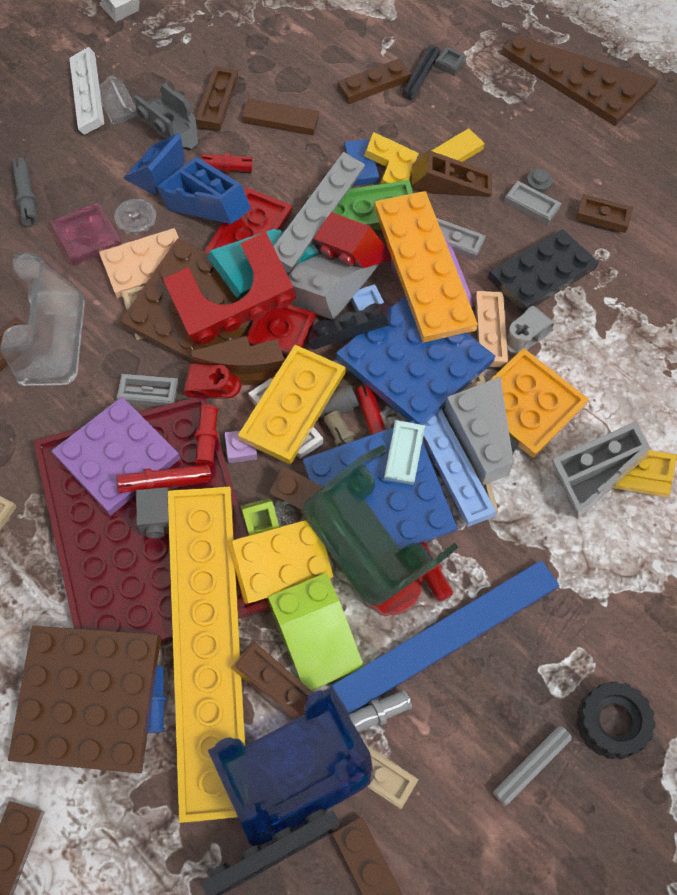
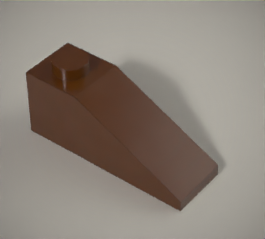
[411,150,492,197]

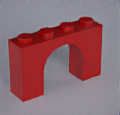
[163,231,297,346]

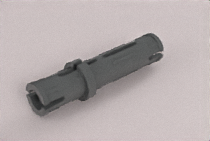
[11,158,39,227]

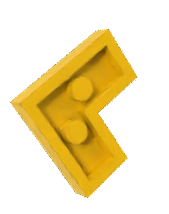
[364,132,419,184]

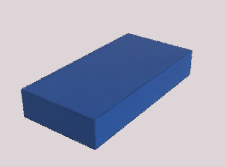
[344,139,379,186]

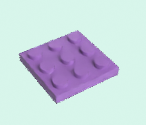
[52,397,180,516]

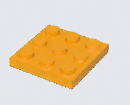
[489,348,589,459]

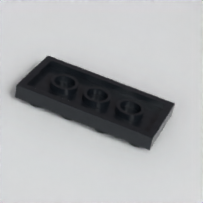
[487,229,599,313]
[201,808,340,895]

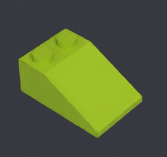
[268,573,364,691]

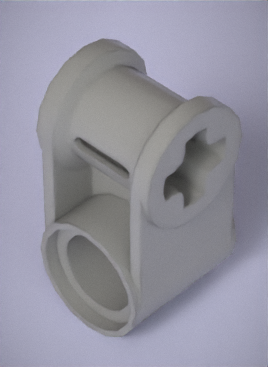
[506,305,555,356]

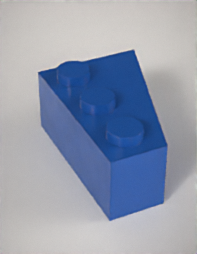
[156,157,251,224]

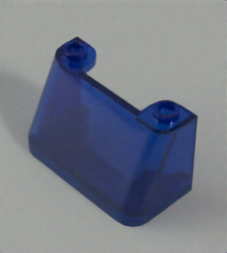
[208,686,374,846]

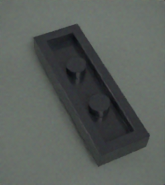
[308,302,392,350]

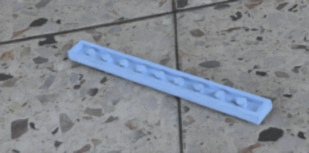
[350,284,496,527]

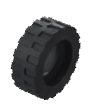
[576,681,656,760]

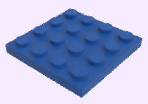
[336,296,496,425]
[303,420,458,572]

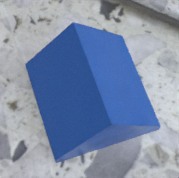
[124,133,185,196]

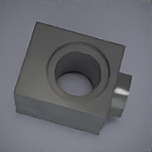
[136,488,169,538]

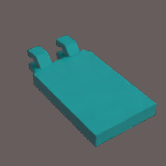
[208,229,319,299]

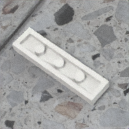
[70,47,104,135]

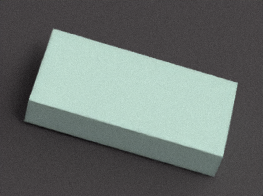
[384,420,425,485]

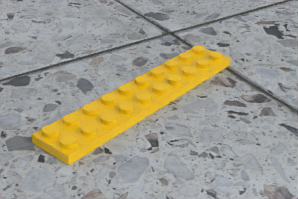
[168,487,249,823]

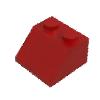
[313,212,392,268]

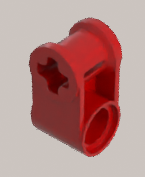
[184,363,241,399]

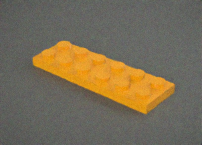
[374,191,478,343]

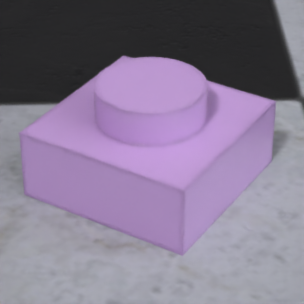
[225,430,258,463]

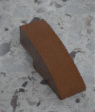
[191,336,284,374]

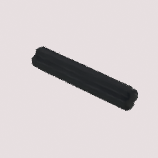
[402,45,440,100]

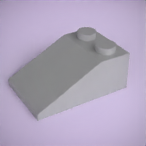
[288,254,379,320]

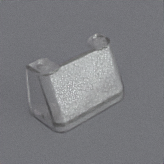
[1,253,84,386]

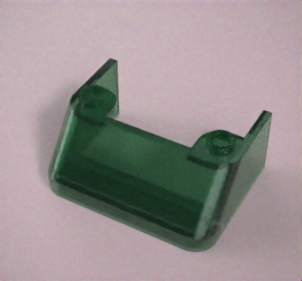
[303,445,459,605]

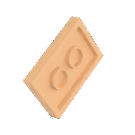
[99,228,179,299]

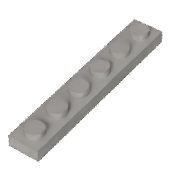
[274,152,365,273]

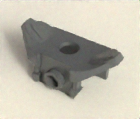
[134,83,198,150]

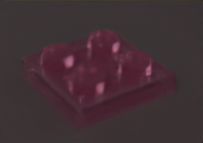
[50,202,122,266]

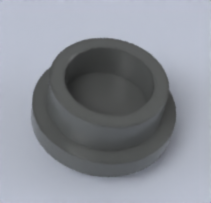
[527,169,553,193]

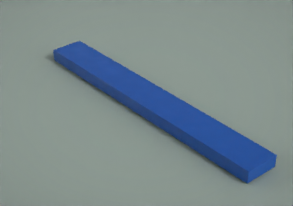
[332,560,560,715]

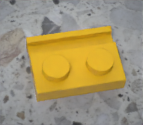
[613,450,677,498]

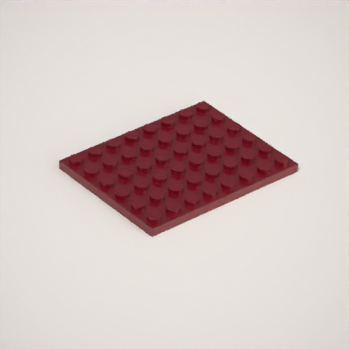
[33,394,270,643]

